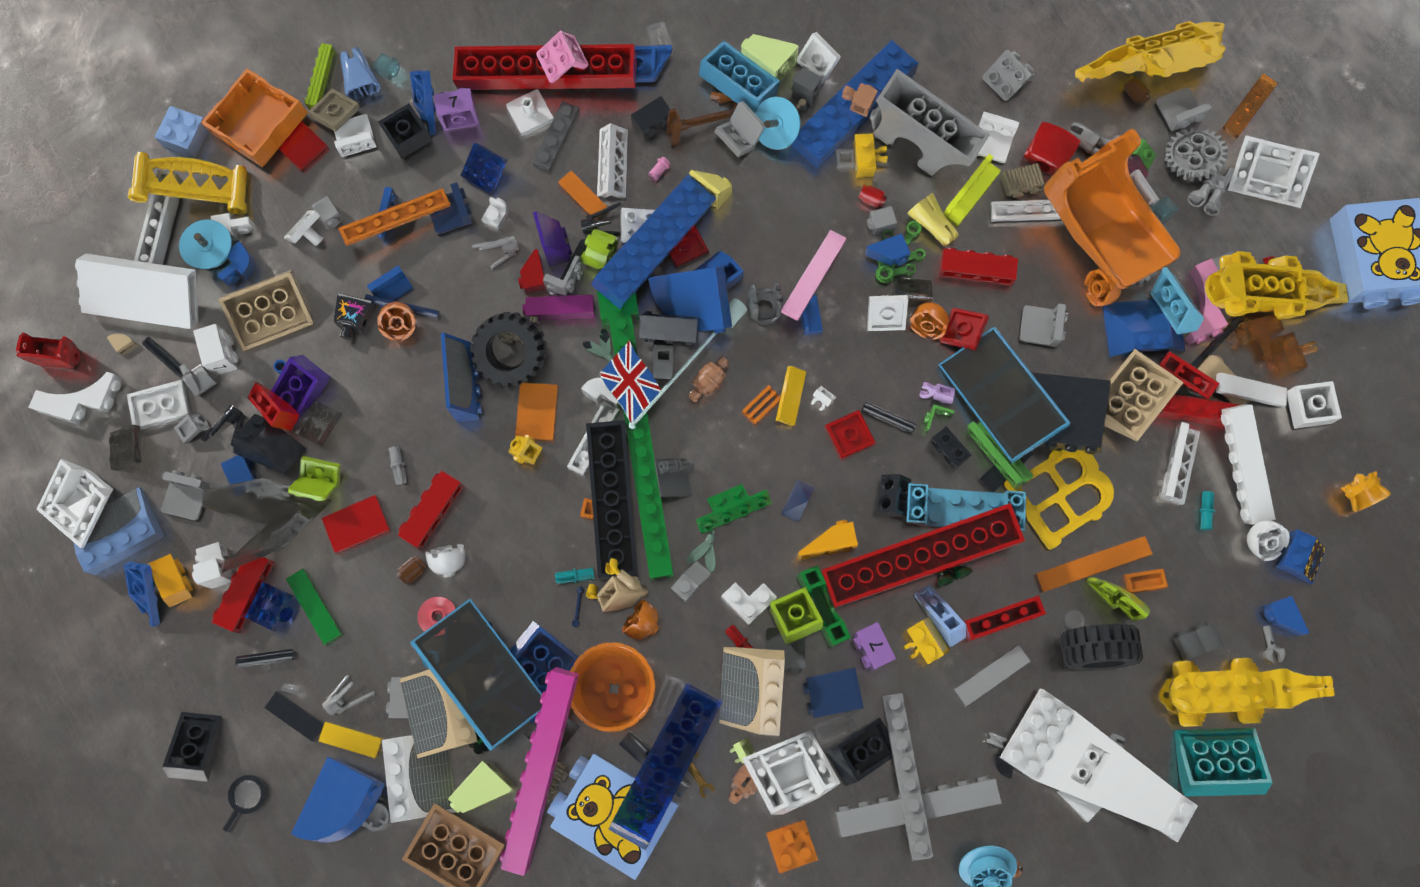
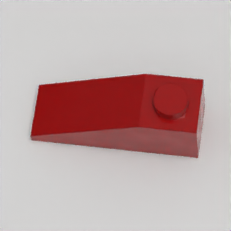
[1158,351,1220,399]
[247,382,300,431]

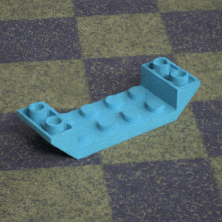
[906,483,1026,531]

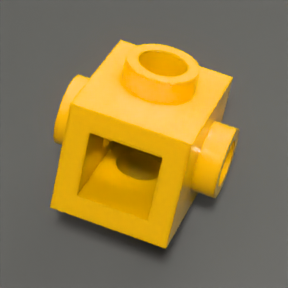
[508,435,542,465]

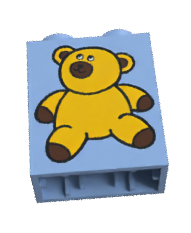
[1330,198,1420,309]
[547,754,679,880]

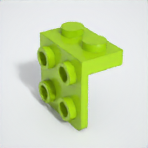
[288,456,341,501]

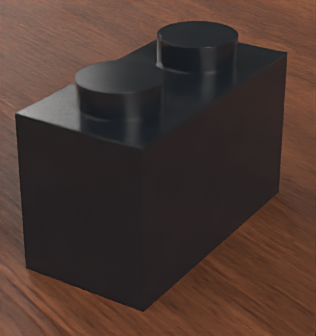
[631,96,670,139]

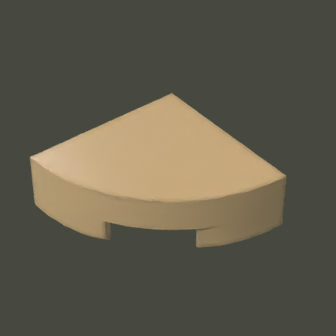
[107,334,135,353]

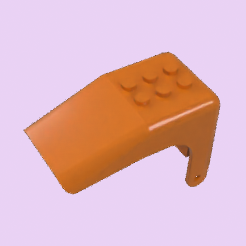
[1044,129,1181,289]

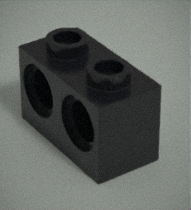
[929,426,972,472]
[876,474,912,517]

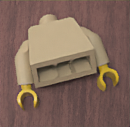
[586,558,648,612]

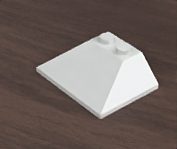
[1227,135,1320,208]
[37,459,113,548]
[742,730,840,815]

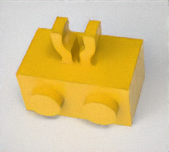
[853,133,888,178]
[904,617,951,664]

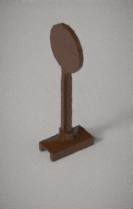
[666,102,738,146]

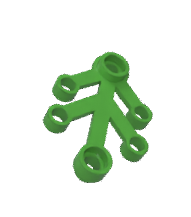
[876,221,926,284]

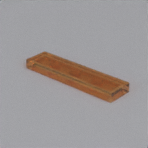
[1222,73,1278,139]

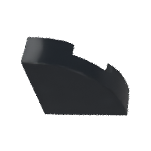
[994,754,1014,779]

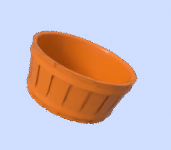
[570,642,655,732]

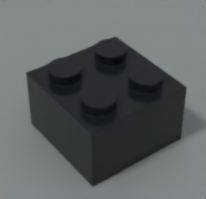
[378,103,432,159]

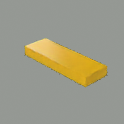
[776,366,806,426]
[319,722,383,758]

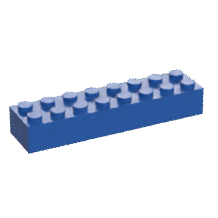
[791,40,918,169]
[591,175,716,309]

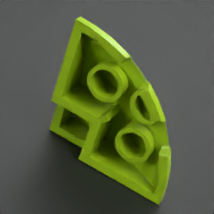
[1085,577,1150,622]

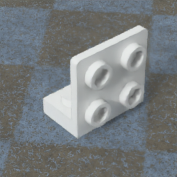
[977,112,1019,163]
[334,114,377,157]

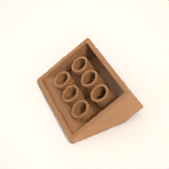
[402,803,505,887]

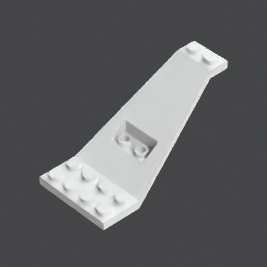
[1000,689,1198,842]

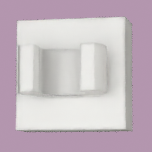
[811,386,837,411]

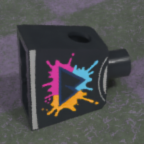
[334,293,376,340]

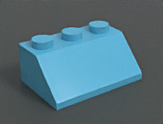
[1150,267,1204,335]

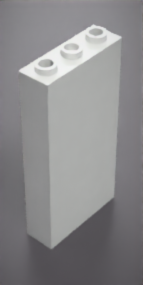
[75,254,199,329]

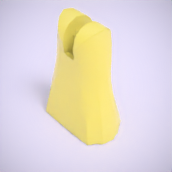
[907,193,959,247]

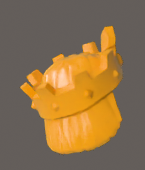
[1341,471,1391,512]

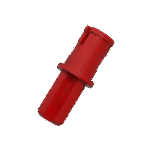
[725,625,754,649]

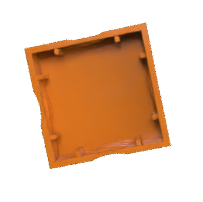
[201,68,308,168]

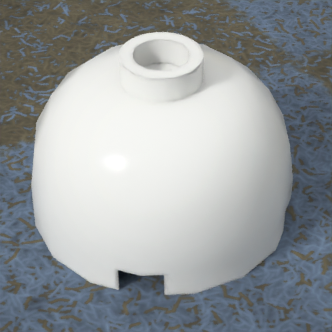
[1247,520,1290,561]
[425,544,466,577]

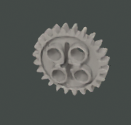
[1165,127,1228,181]

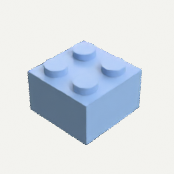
[154,106,209,158]

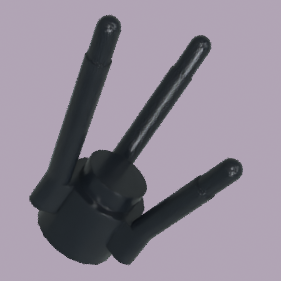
[581,202,621,235]
[201,405,244,446]

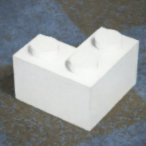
[192,542,233,589]
[721,582,777,627]

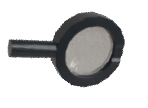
[223,775,268,833]

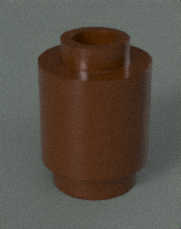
[1124,77,1151,104]
[397,555,427,584]

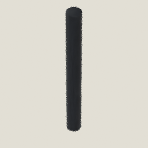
[1190,316,1244,368]

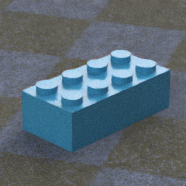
[699,41,780,113]

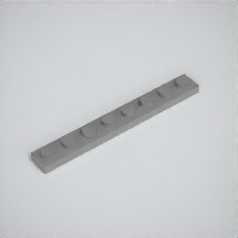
[882,693,933,861]

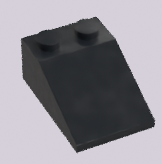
[233,414,306,475]
[162,712,222,782]
[825,717,893,786]

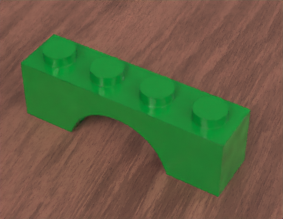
[796,565,851,648]

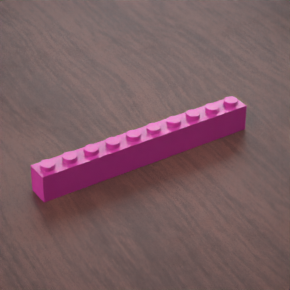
[500,667,579,876]

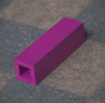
[522,294,595,321]

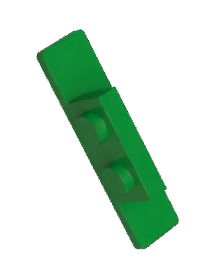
[696,484,771,534]

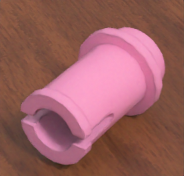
[648,157,671,181]

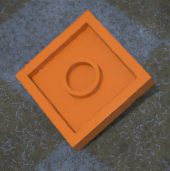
[766,820,818,874]

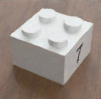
[193,324,238,376]
[1287,381,1342,429]

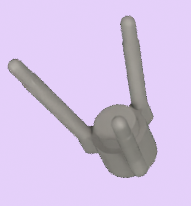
[472,236,519,269]
[322,675,375,716]

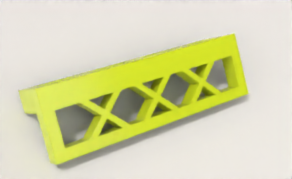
[944,154,1001,227]

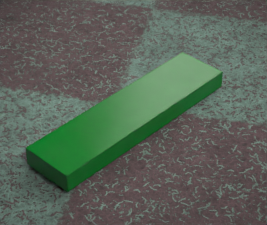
[286,568,343,645]

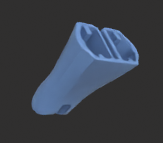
[340,47,380,101]

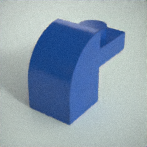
[217,242,255,286]

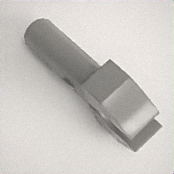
[1262,625,1285,664]

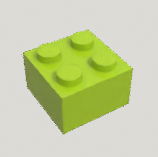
[769,587,823,645]

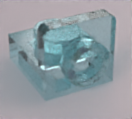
[371,53,400,80]

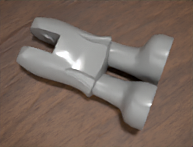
[1069,122,1119,155]
[1187,167,1234,216]

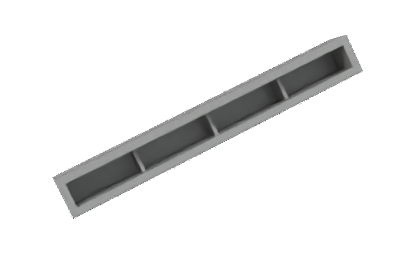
[835,775,1002,838]

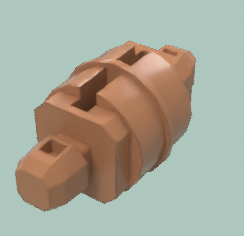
[688,356,729,402]
[729,764,758,804]

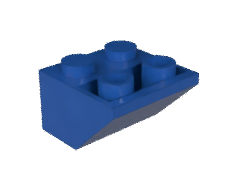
[695,251,744,291]

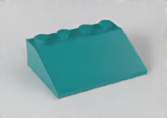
[1174,728,1273,797]

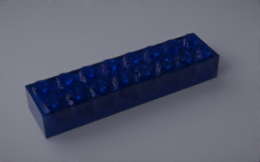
[608,683,722,850]

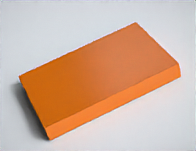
[515,383,558,441]

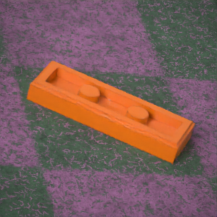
[558,171,607,220]

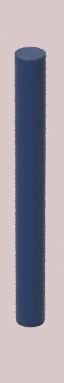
[365,294,440,318]

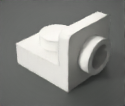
[481,197,509,230]

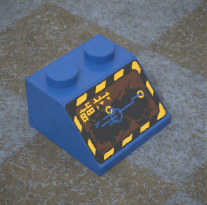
[1274,529,1326,584]

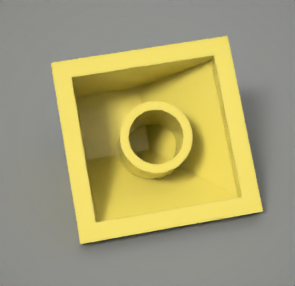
[689,170,732,209]

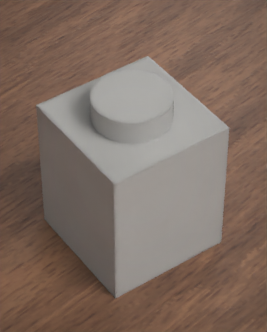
[311,196,343,229]
[867,206,897,235]

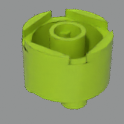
[580,229,618,271]

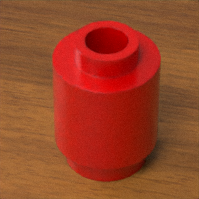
[858,185,887,209]

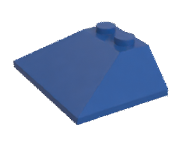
[1102,300,1186,358]

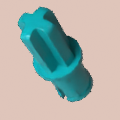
[1199,491,1215,530]
[555,567,595,584]

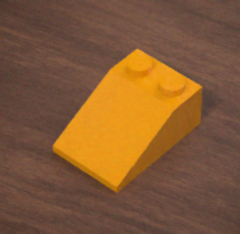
[796,520,858,561]

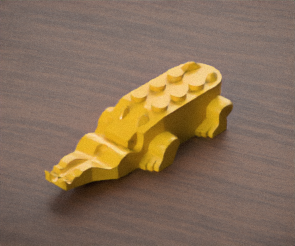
[1075,21,1226,82]
[1205,251,1348,319]
[1158,658,1335,727]

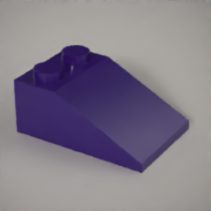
[533,211,572,267]
[271,355,331,423]

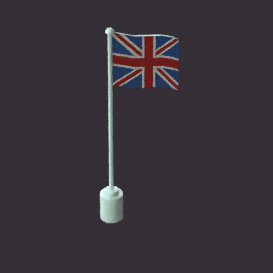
[600,298,747,429]

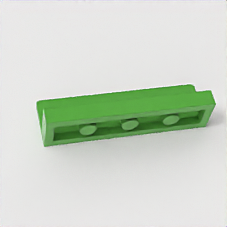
[967,421,1033,490]

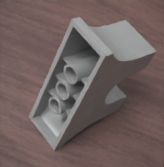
[873,69,990,176]

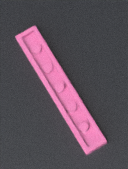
[781,230,847,321]

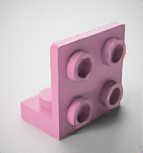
[536,31,589,83]

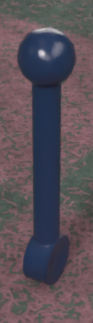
[572,586,584,627]

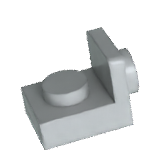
[174,414,210,443]

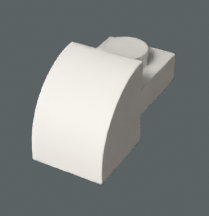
[211,213,255,241]
[581,378,620,408]

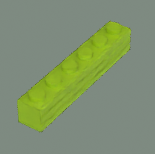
[304,43,335,109]

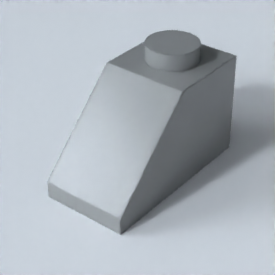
[671,561,712,603]

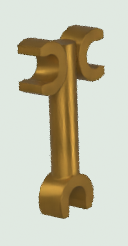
[669,743,715,798]

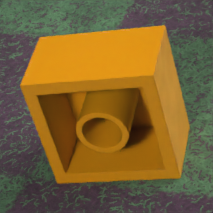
[148,554,193,607]

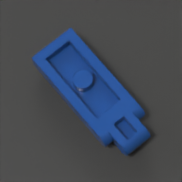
[377,187,398,239]

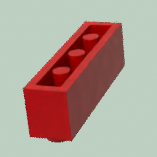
[938,247,1018,285]
[1157,394,1240,428]
[397,470,464,550]
[211,550,274,633]
[964,595,1046,642]

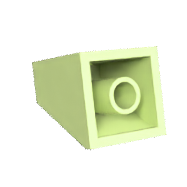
[741,34,799,84]
[448,761,518,813]

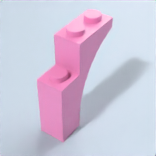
[1185,259,1228,345]

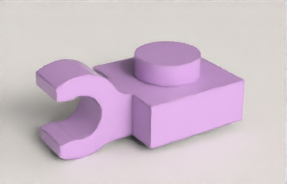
[920,382,955,404]

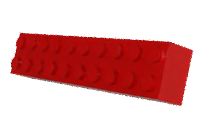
[452,44,637,90]
[822,503,1025,608]

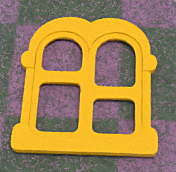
[1004,449,1114,550]

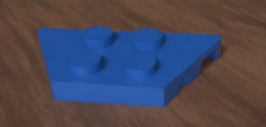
[635,45,673,82]
[410,70,436,136]
[123,561,160,627]

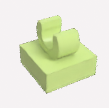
[730,737,756,763]

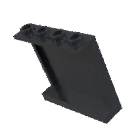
[1021,372,1111,455]

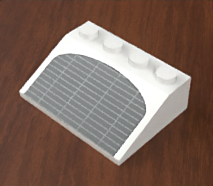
[382,735,456,823]

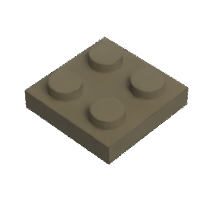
[308,89,360,132]

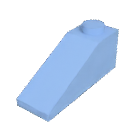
[914,584,966,647]

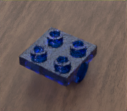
[460,142,507,193]
[245,582,294,632]

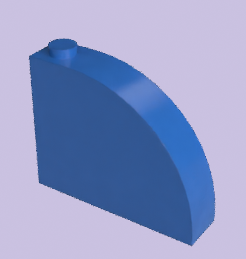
[648,266,732,333]
[291,757,385,843]

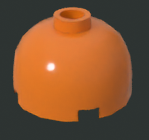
[1085,269,1122,306]
[377,302,416,340]
[910,302,949,339]
[622,599,659,640]

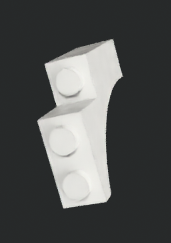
[28,372,122,425]

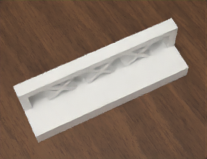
[597,123,628,199]
[1160,422,1200,505]

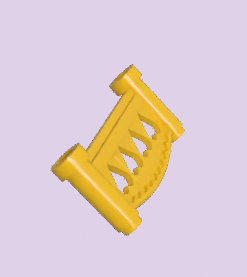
[128,152,248,215]

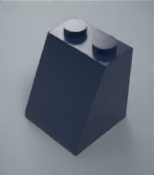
[803,668,864,718]

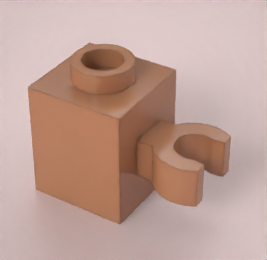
[842,83,878,117]

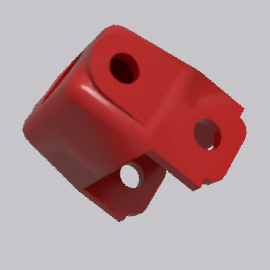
[1023,121,1081,176]
[16,332,81,369]

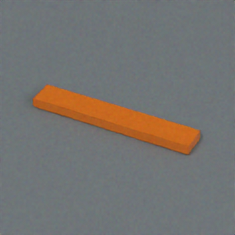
[338,188,451,247]
[1035,536,1153,593]

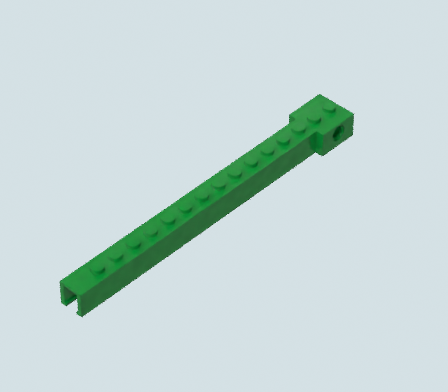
[597,291,674,581]

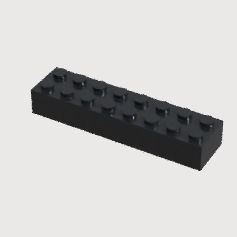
[586,420,638,580]

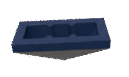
[781,480,815,523]

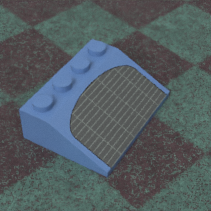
[73,487,165,575]

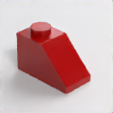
[518,249,546,295]

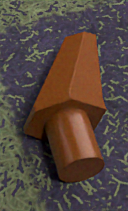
[710,91,732,103]

